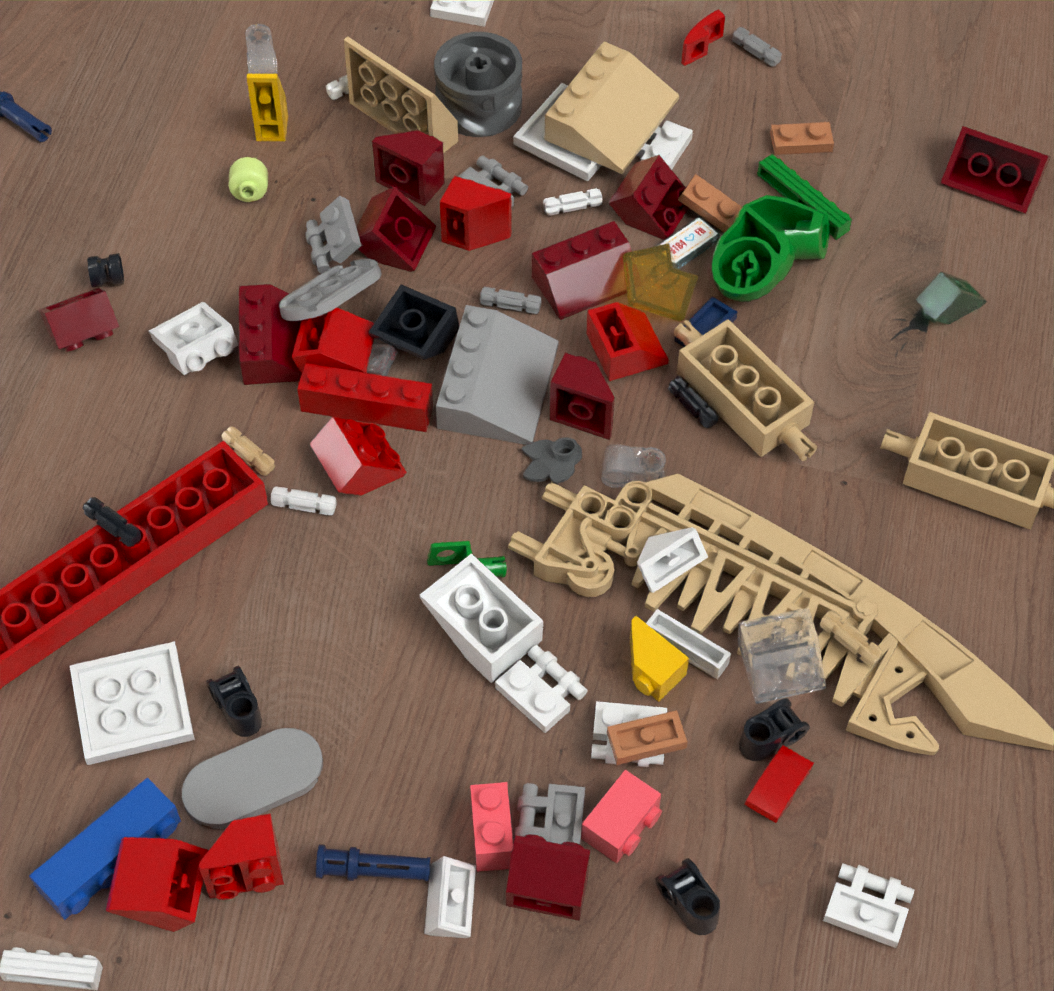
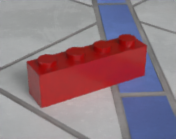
[297,363,433,432]

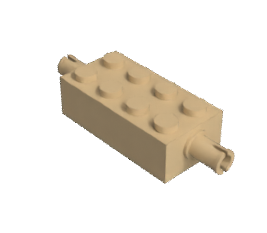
[674,319,817,461]
[880,412,1054,530]

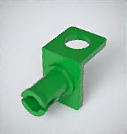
[427,541,507,578]

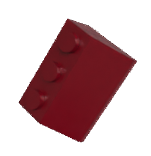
[941,126,1051,213]
[532,221,642,320]
[239,284,302,385]

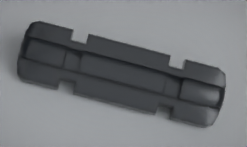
[668,376,719,428]
[82,497,142,547]

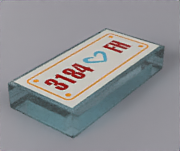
[654,216,720,271]

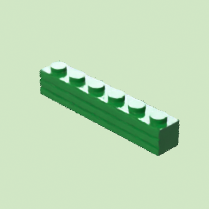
[757,154,852,240]

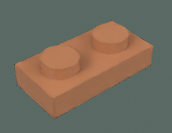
[770,122,834,155]
[678,174,741,233]
[607,710,688,765]

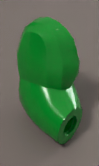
[712,195,829,302]

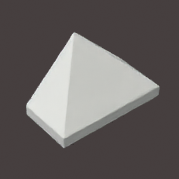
[637,527,708,593]

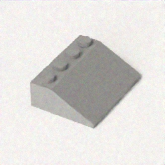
[436,305,559,445]

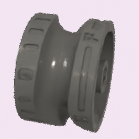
[434,32,522,137]

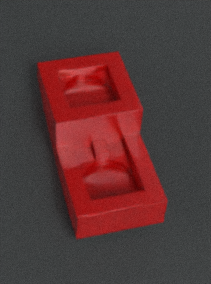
[681,9,725,66]
[744,745,814,823]

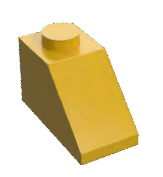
[630,616,689,702]

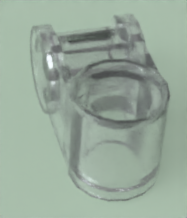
[245,24,278,74]
[601,444,666,488]

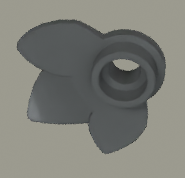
[522,437,582,484]

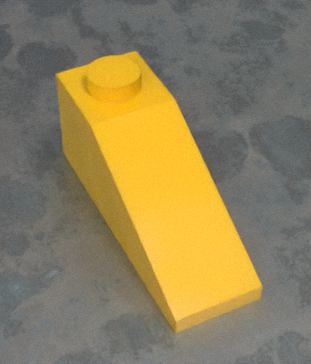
[246,74,288,141]

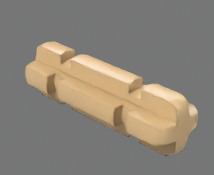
[221,426,275,476]
[820,610,883,666]

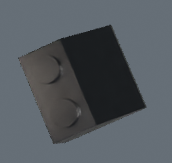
[369,284,459,360]

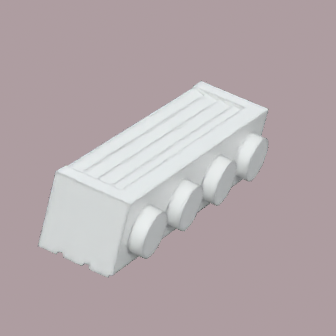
[646,609,731,679]
[0,948,103,991]

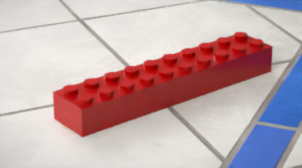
[0,440,268,689]

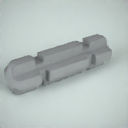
[732,27,782,67]
[480,286,541,314]

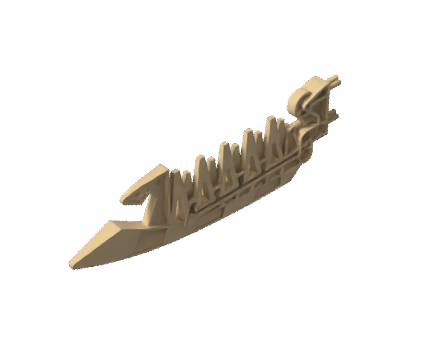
[508,474,1054,755]

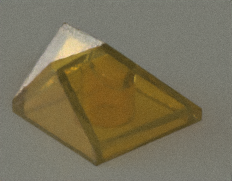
[623,243,698,322]

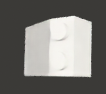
[420,554,543,683]

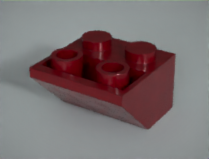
[608,155,689,240]
[506,834,590,921]

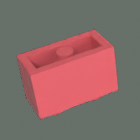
[581,770,662,864]
[470,782,513,872]

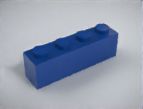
[29,777,181,920]

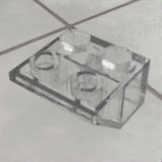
[737,607,826,704]

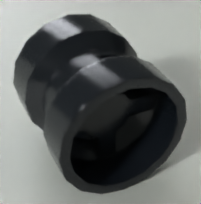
[87,253,124,288]

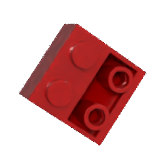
[440,176,512,251]
[586,302,669,381]
[292,308,374,373]
[310,417,407,496]
[199,814,284,900]
[106,837,209,932]

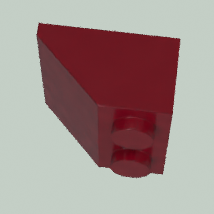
[372,130,445,206]
[356,186,436,272]
[39,288,119,352]
[549,353,615,440]

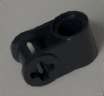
[206,665,262,737]
[739,698,810,761]
[655,858,720,935]

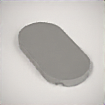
[279,259,382,321]
[182,728,323,829]

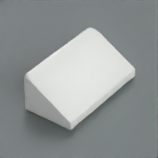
[424,856,476,938]

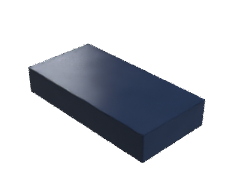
[674,296,738,347]

